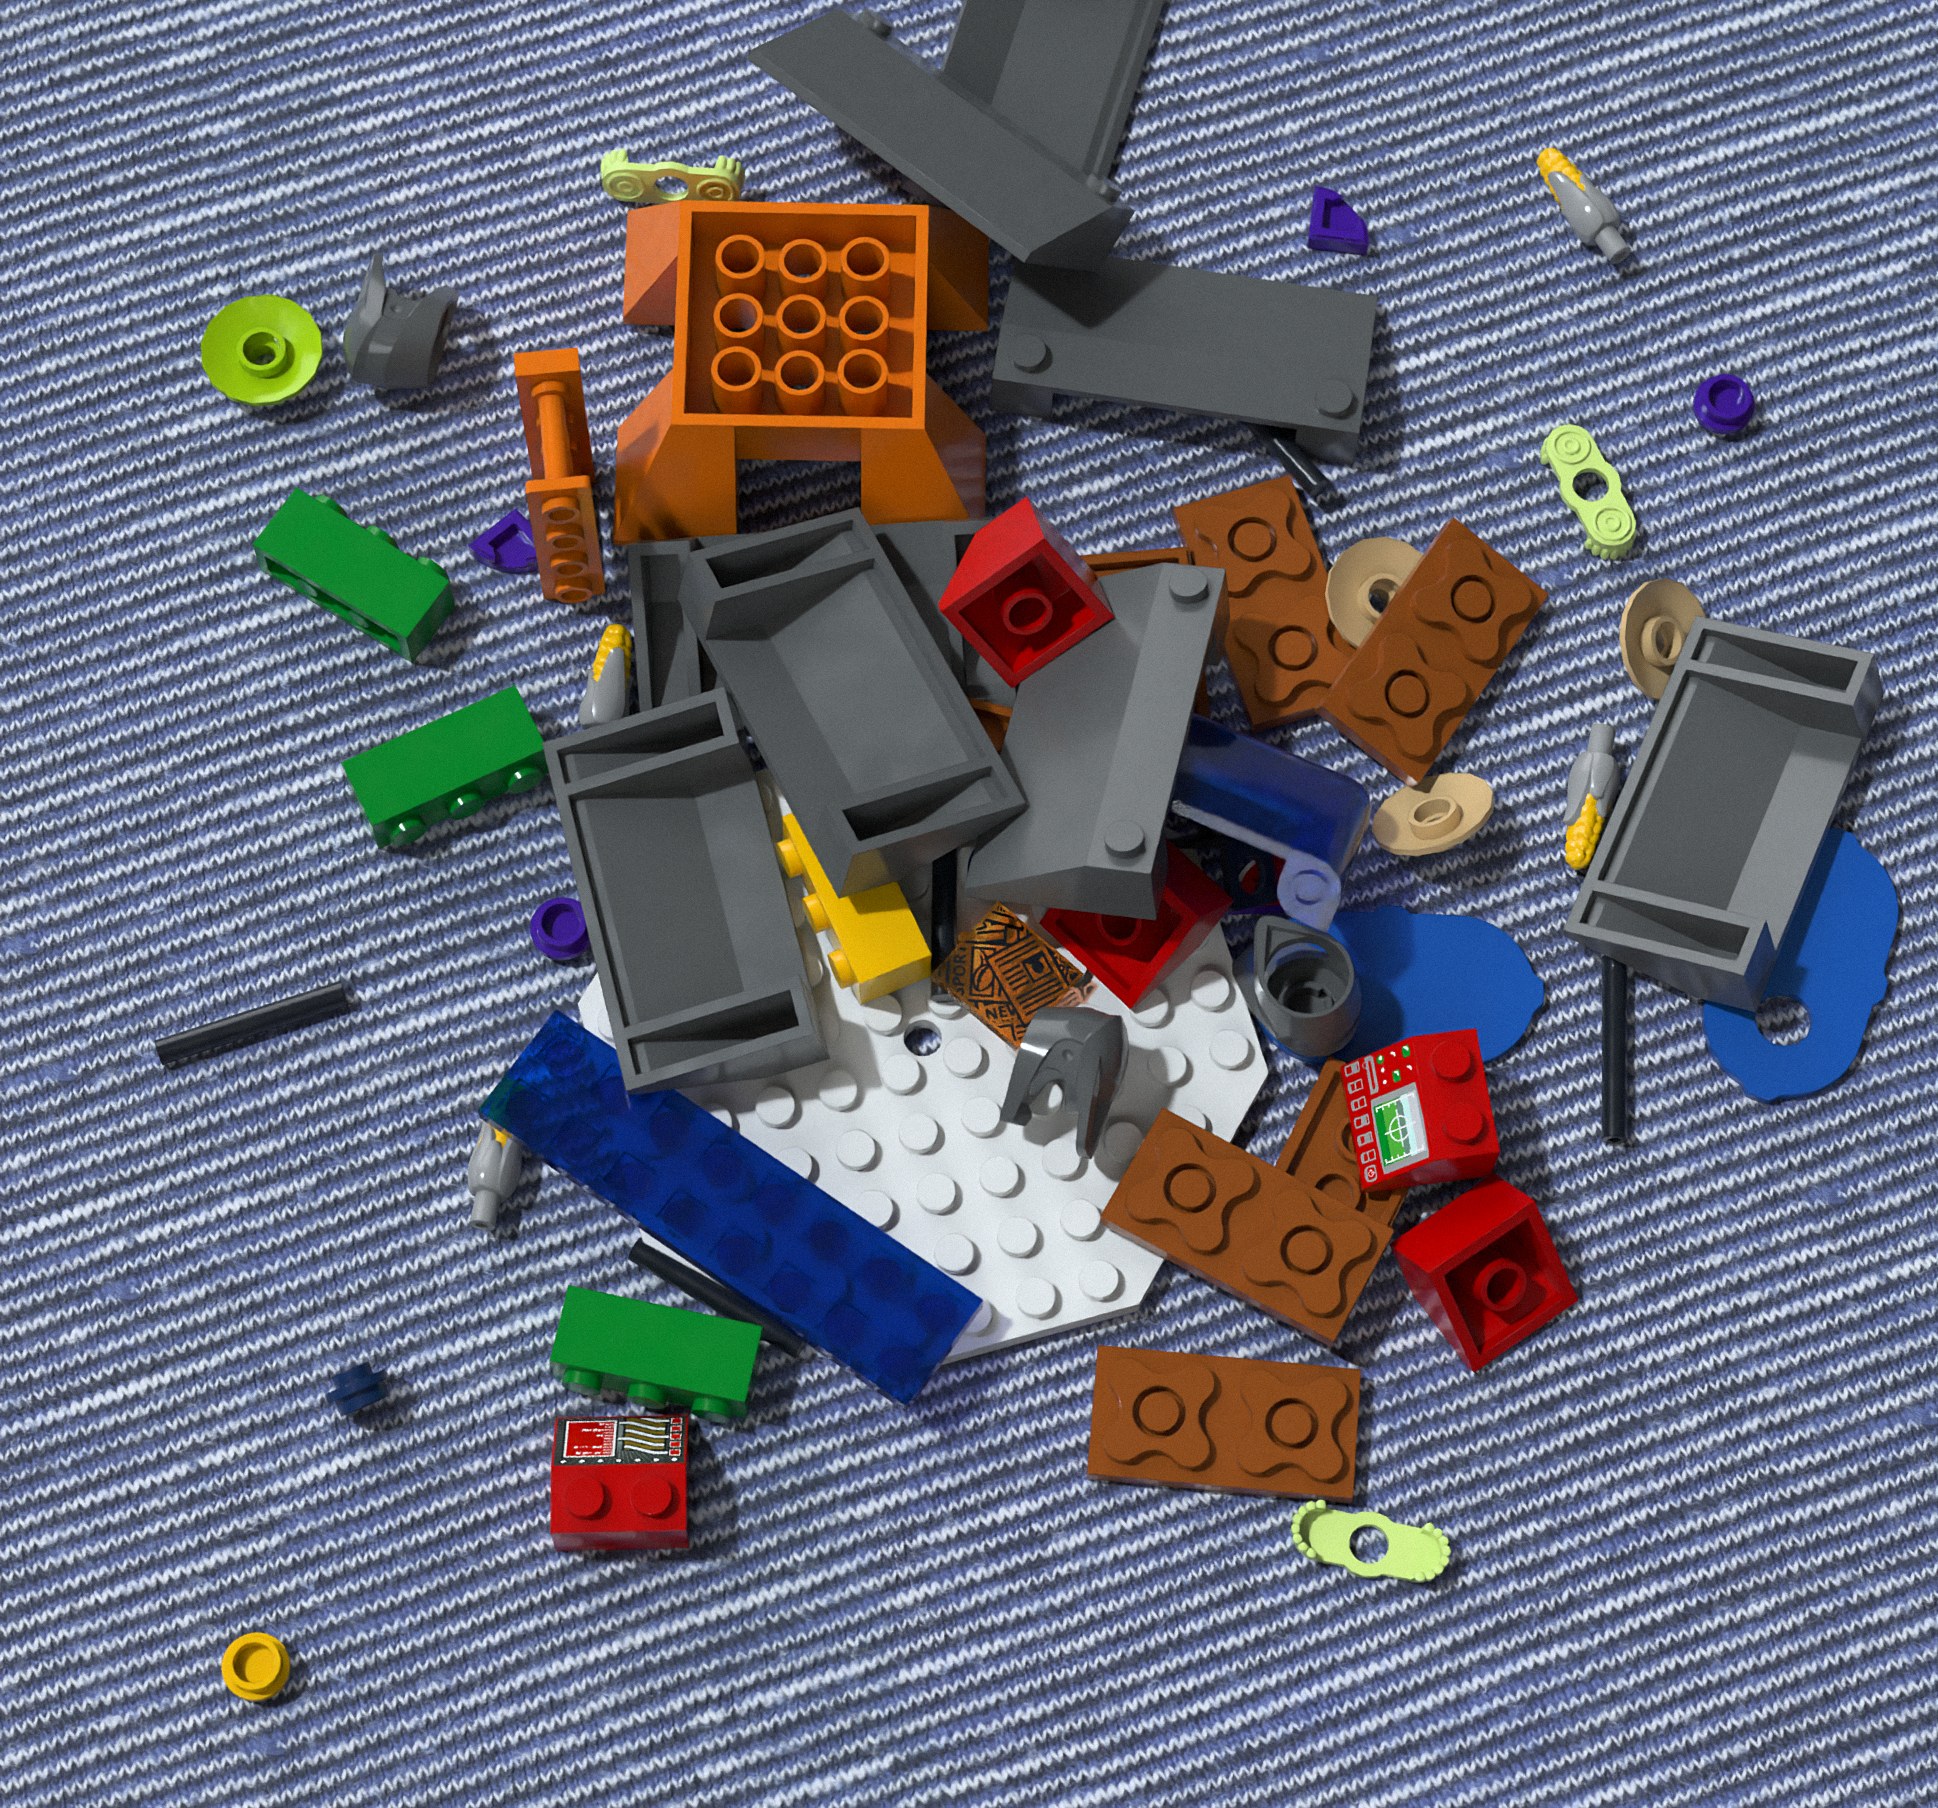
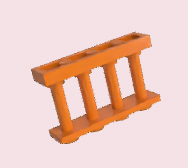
[513,347,605,603]

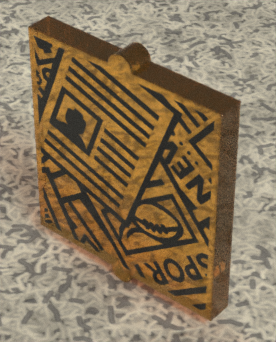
[930,901,1084,1051]

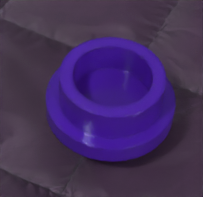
[1693,374,1755,434]
[530,897,591,960]

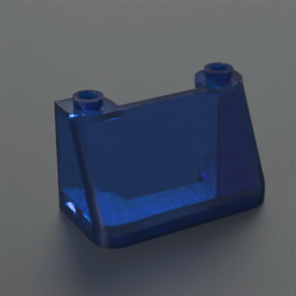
[1169,712,1372,933]

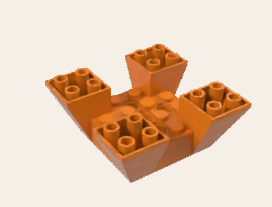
[613,200,989,545]

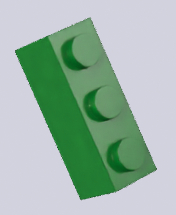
[253,487,455,664]
[341,685,549,849]
[549,1285,764,1423]

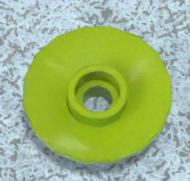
[201,294,323,407]

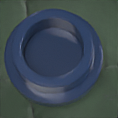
[324,1362,390,1417]

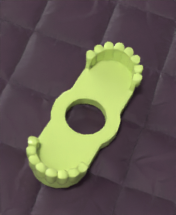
[601,149,745,205]
[1540,424,1637,560]
[1290,1500,1451,1583]

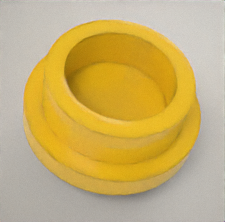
[222,1632,291,1702]

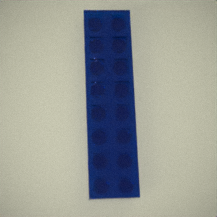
[478,1009,983,1412]

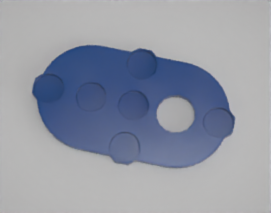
[1702,827,1899,1104]
[1253,905,1544,1066]

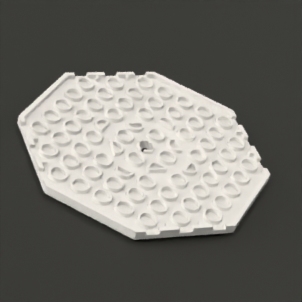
[578,769,1269,1380]

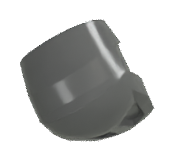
[343,253,460,390]
[1232,916,1362,1057]
[999,1007,1129,1159]

